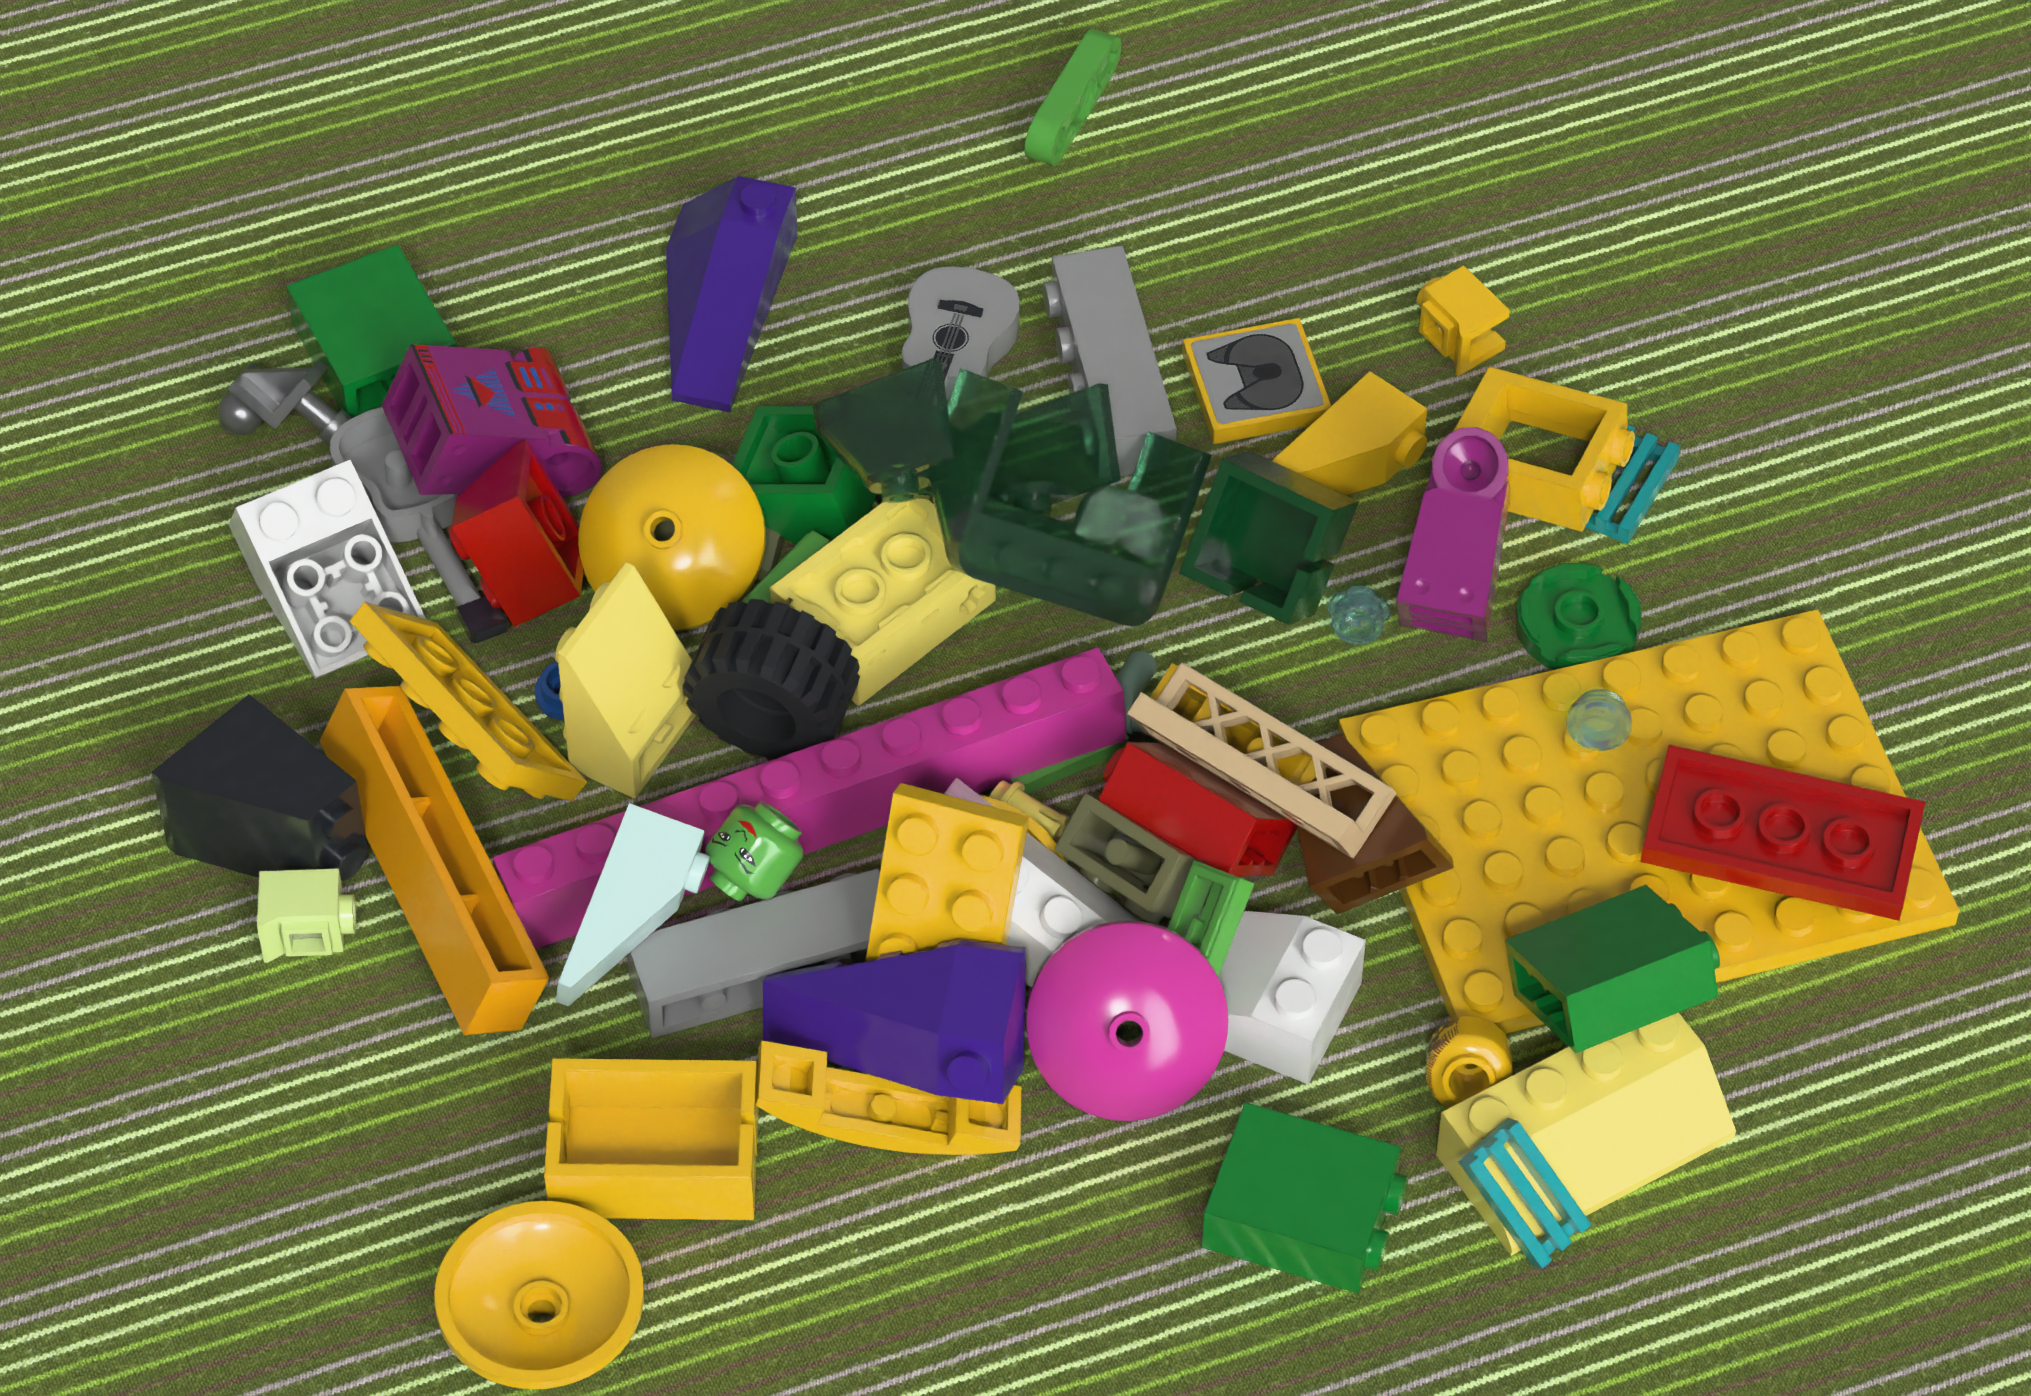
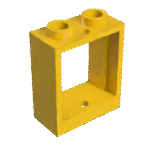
[1453,367,1635,532]

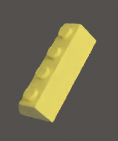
[1436,1013,1736,1255]

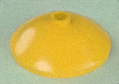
[578,444,766,632]
[434,1201,644,1389]

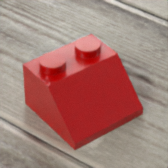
[449,439,584,627]

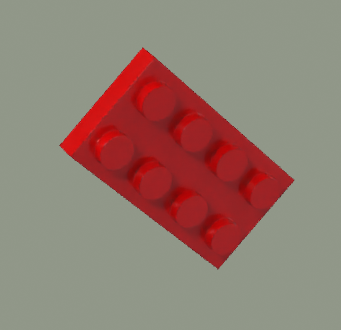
[1640,745,1926,921]

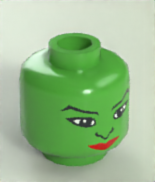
[705,800,803,902]

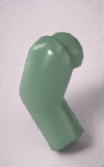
[1116,651,1157,737]

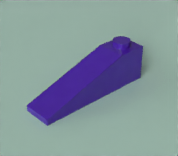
[666,176,798,413]
[763,939,1026,1104]

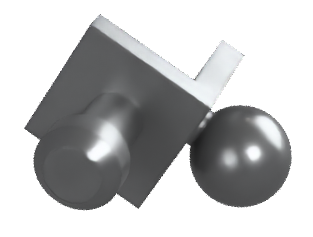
[217,360,351,445]

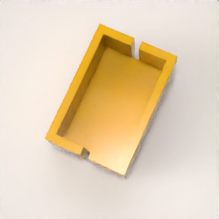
[544,1058,759,1220]

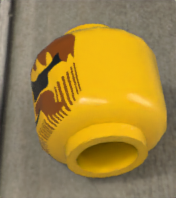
[1426,1016,1513,1109]

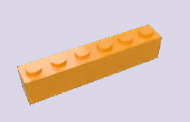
[319,686,549,1035]

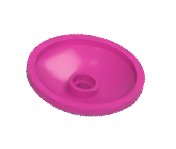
[1026,920,1228,1121]

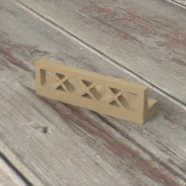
[1127,663,1397,859]

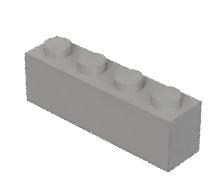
[1042,246,1177,479]
[627,869,880,1038]

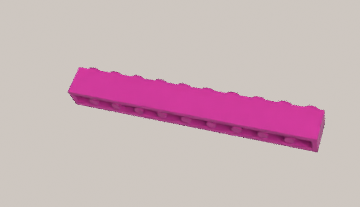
[492,647,1126,949]

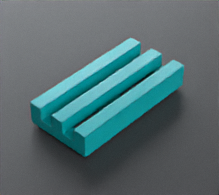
[1585,425,1681,544]
[1458,1118,1592,1269]

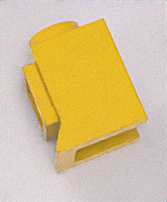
[1416,265,1510,377]

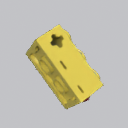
[770,484,996,706]

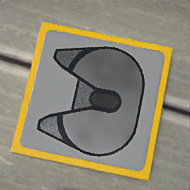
[1182,318,1331,444]

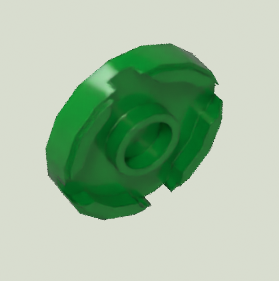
[1515,563,1642,670]

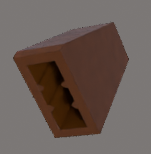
[1297,734,1454,915]

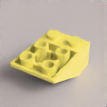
[555,562,696,799]

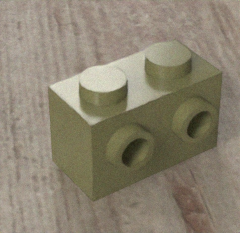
[1054,793,1206,925]

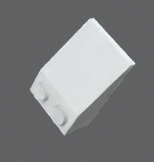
[1198,907,1366,1084]

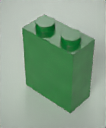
[286,244,457,419]
[1505,885,1720,1053]
[1202,1102,1409,1294]

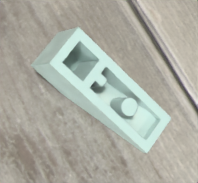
[556,803,711,1006]

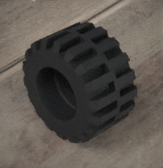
[683,599,860,760]

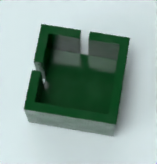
[1179,451,1359,625]

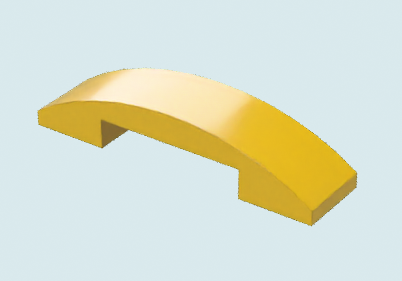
[755,1041,1022,1155]

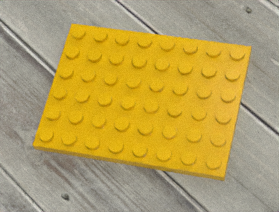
[1337,609,1960,1034]

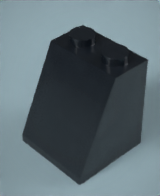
[151,694,369,881]

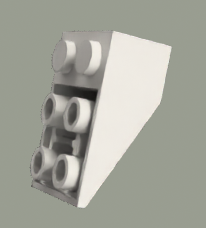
[229,460,426,679]

